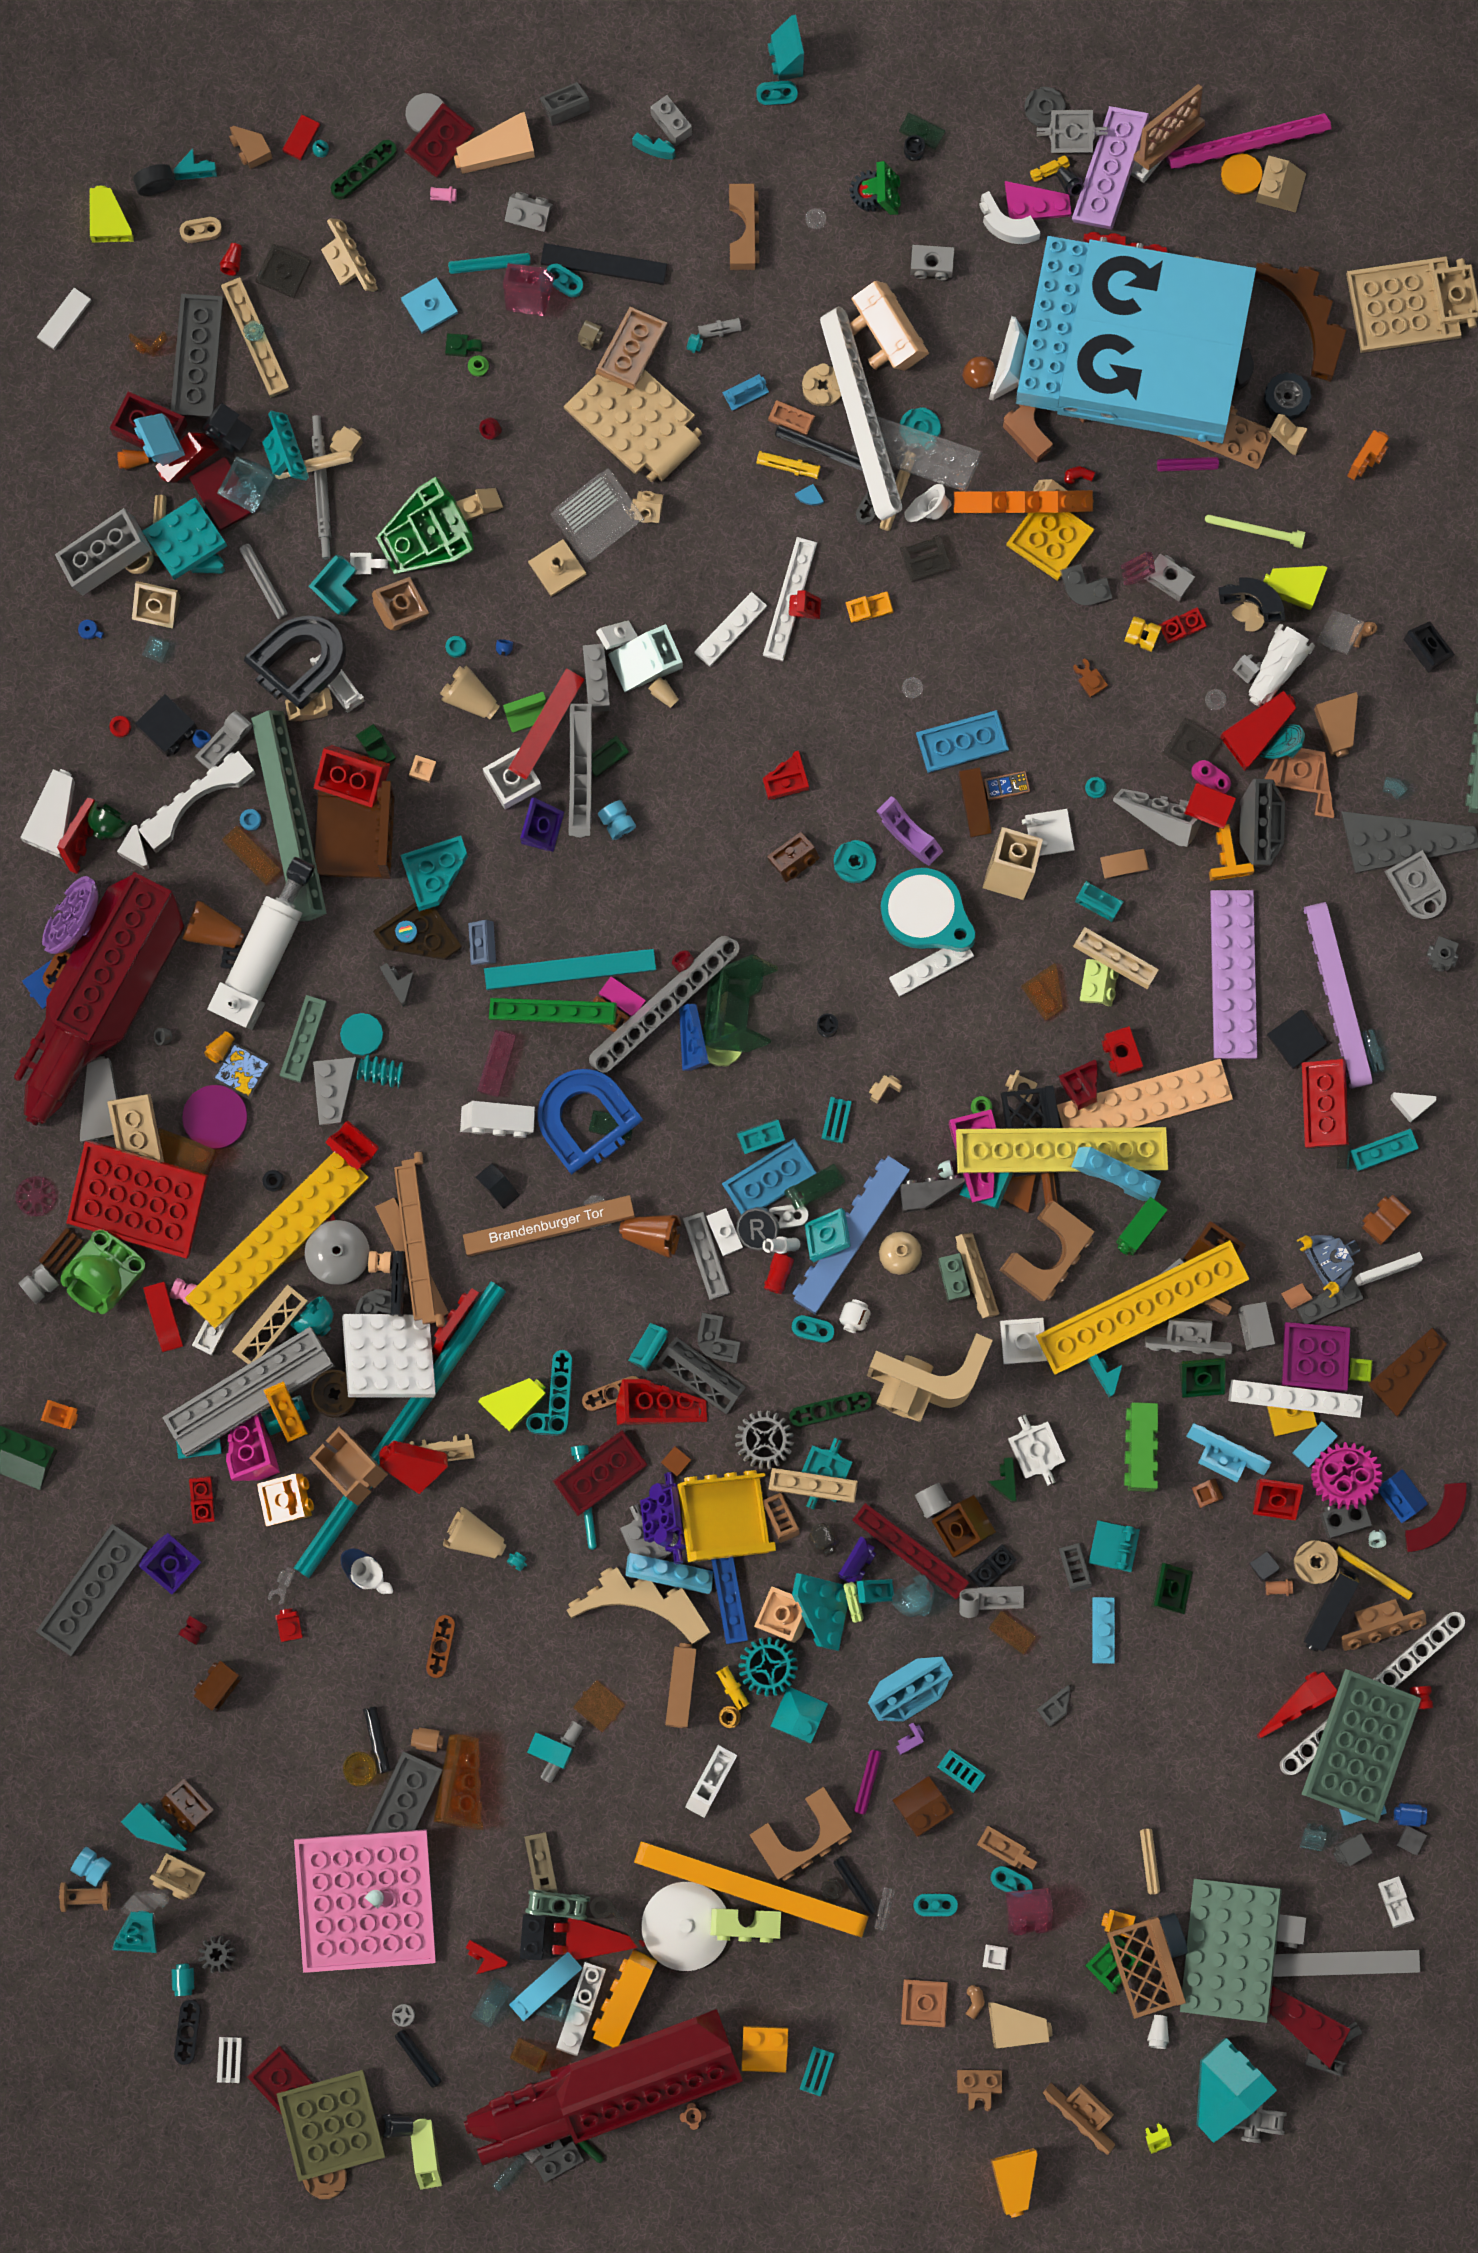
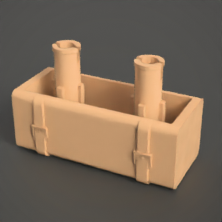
[850,281,929,371]

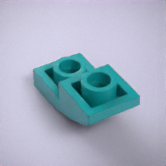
[632,132,675,160]
[527,1733,574,1769]

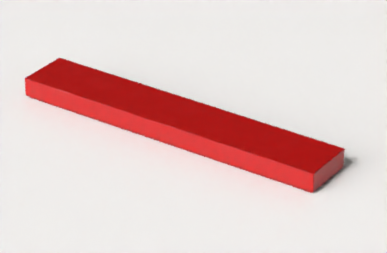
[508,668,584,780]

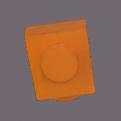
[41,1400,78,1429]

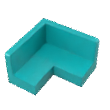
[309,555,359,616]

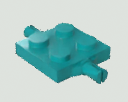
[801,1438,852,1510]

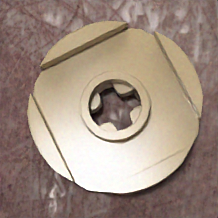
[802,363,841,406]
[1294,1541,1338,1584]

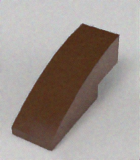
[958,767,991,837]

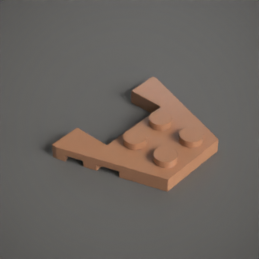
[1264,748,1334,818]

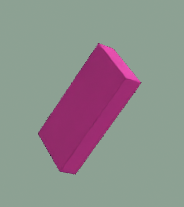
[599,976,646,1017]

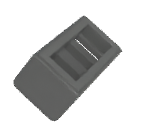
[1059,1543,1092,1593]

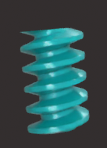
[357,1054,404,1089]

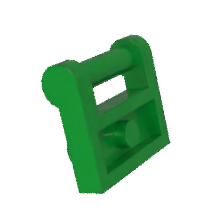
[1085,1935,1144,1994]

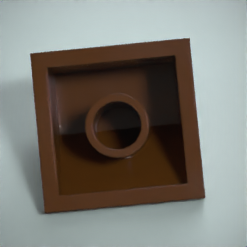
[931,1495,996,1558]
[194,1661,243,1712]
[892,1776,954,1837]

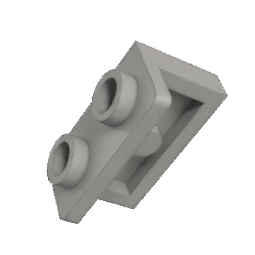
[504,192,553,232]

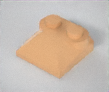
[754,1587,806,1643]

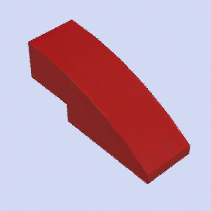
[143,1282,183,1352]

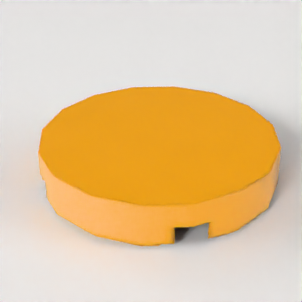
[1221,154,1262,195]

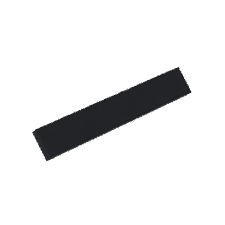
[540,243,667,285]

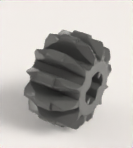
[198,1936,236,1973]

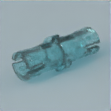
[1361,1029,1386,1074]

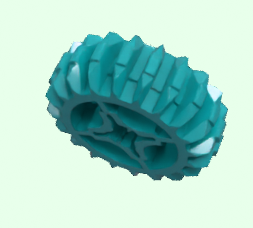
[739,1637,798,1697]

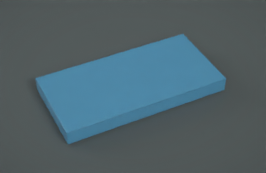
[916,710,1009,773]
[722,1138,817,1215]

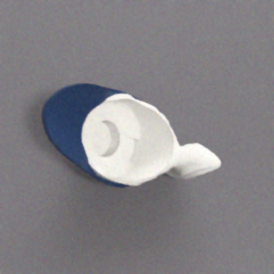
[341,1548,393,1594]

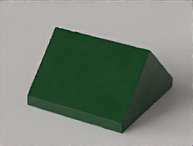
[1179,1358,1225,1398]
[1151,1563,1193,1614]

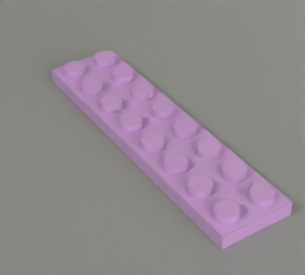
[1210,890,1257,1059]

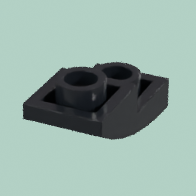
[968,1544,1017,1588]

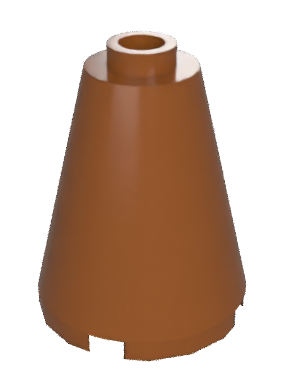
[182,900,244,948]
[619,1215,681,1258]

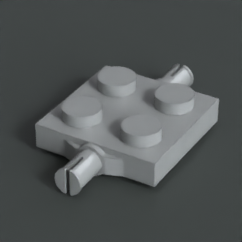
[1037,110,1108,153]
[620,1504,671,1560]

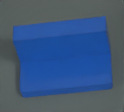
[1378,1469,1428,1523]

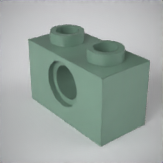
[938,1253,970,1303]

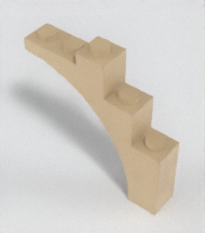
[567,1567,710,1645]

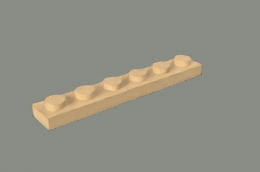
[221,277,290,398]

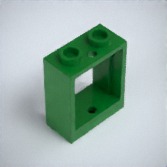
[1116,1197,1167,1256]

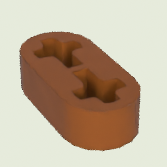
[43,951,71,990]

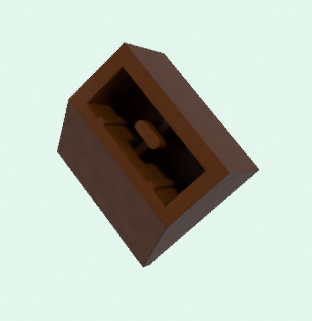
[1184,1221,1246,1261]

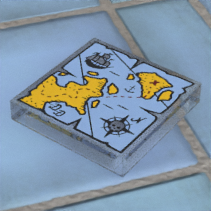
[212,1042,271,1100]

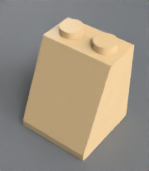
[983,827,1043,900]
[988,2002,1053,2048]

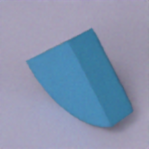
[795,484,824,506]

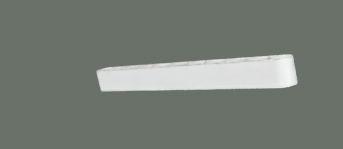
[820,307,902,521]
[1280,1612,1465,1775]

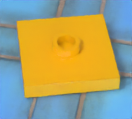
[1267,1406,1317,1437]

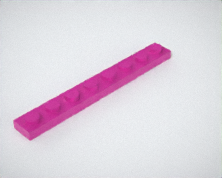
[1166,113,1331,169]

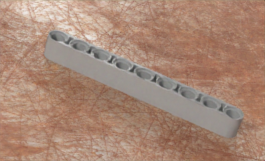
[589,936,739,1072]

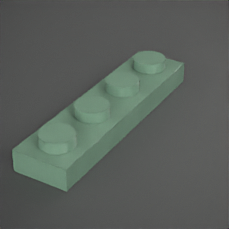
[280,995,327,1083]

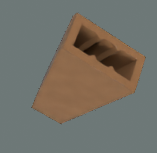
[665,1643,696,1729]

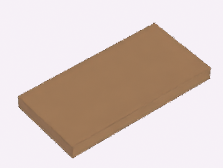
[595,307,668,390]

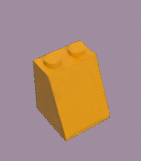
[742,2026,788,2073]
[990,2148,1037,2218]

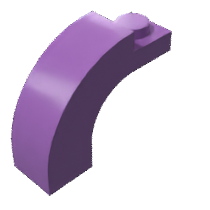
[877,796,943,866]

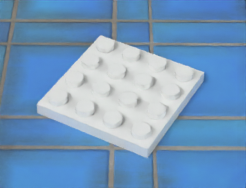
[342,1314,435,1397]

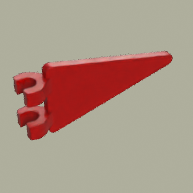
[552,1918,645,1960]

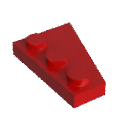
[57,798,95,874]
[432,1288,479,1357]

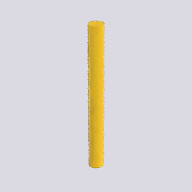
[1336,1546,1413,1600]

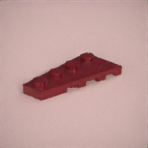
[1270,1986,1351,2069]

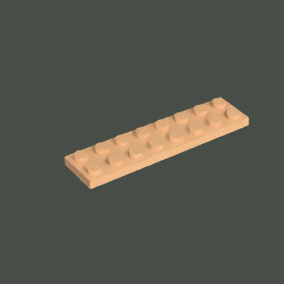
[1057,1059,1233,1128]

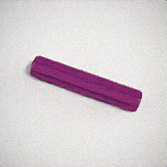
[1157,457,1219,471]
[855,1750,881,1814]

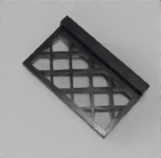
[1000,1085,1062,1177]

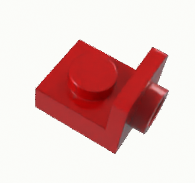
[275,1608,303,1642]

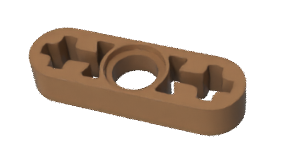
[582,1376,639,1411]

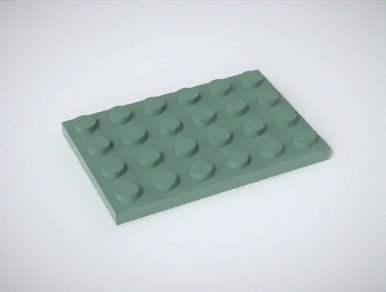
[1302,1669,1421,1823]
[1180,1879,1282,2023]

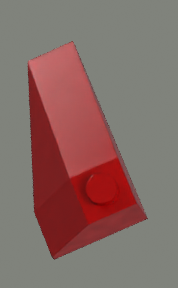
[1257,1671,1337,1739]

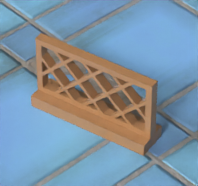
[1133,84,1205,170]
[1107,1916,1186,2019]

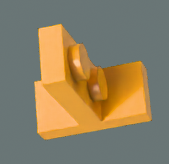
[1209,824,1254,881]

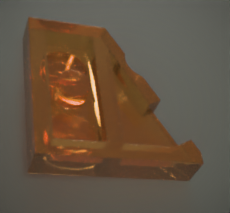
[1021,963,1063,1021]

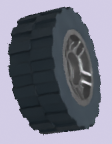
[1264,372,1311,421]

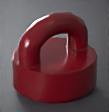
[479,417,502,440]
[672,950,694,973]

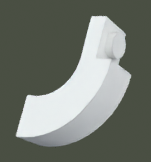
[979,191,1040,244]

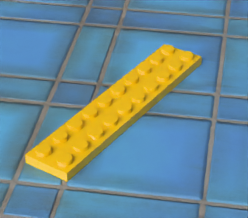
[184,1152,369,1330]
[1035,1240,1249,1375]

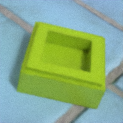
[1349,1358,1373,1382]

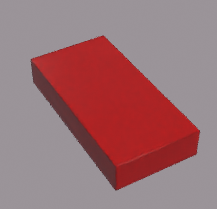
[282,115,320,160]

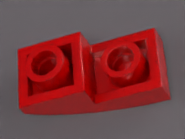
[1159,607,1207,644]
[189,1476,215,1524]

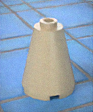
[443,1507,506,1558]

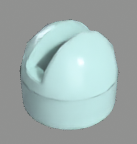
[937,1160,954,1178]
[1369,1530,1386,1548]
[365,1890,384,1909]

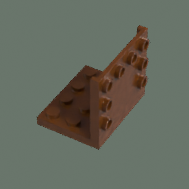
[315,781,395,879]

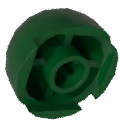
[88,801,132,841]

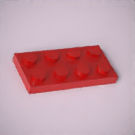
[1302,1059,1349,1148]

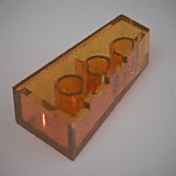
[434,1734,483,1830]

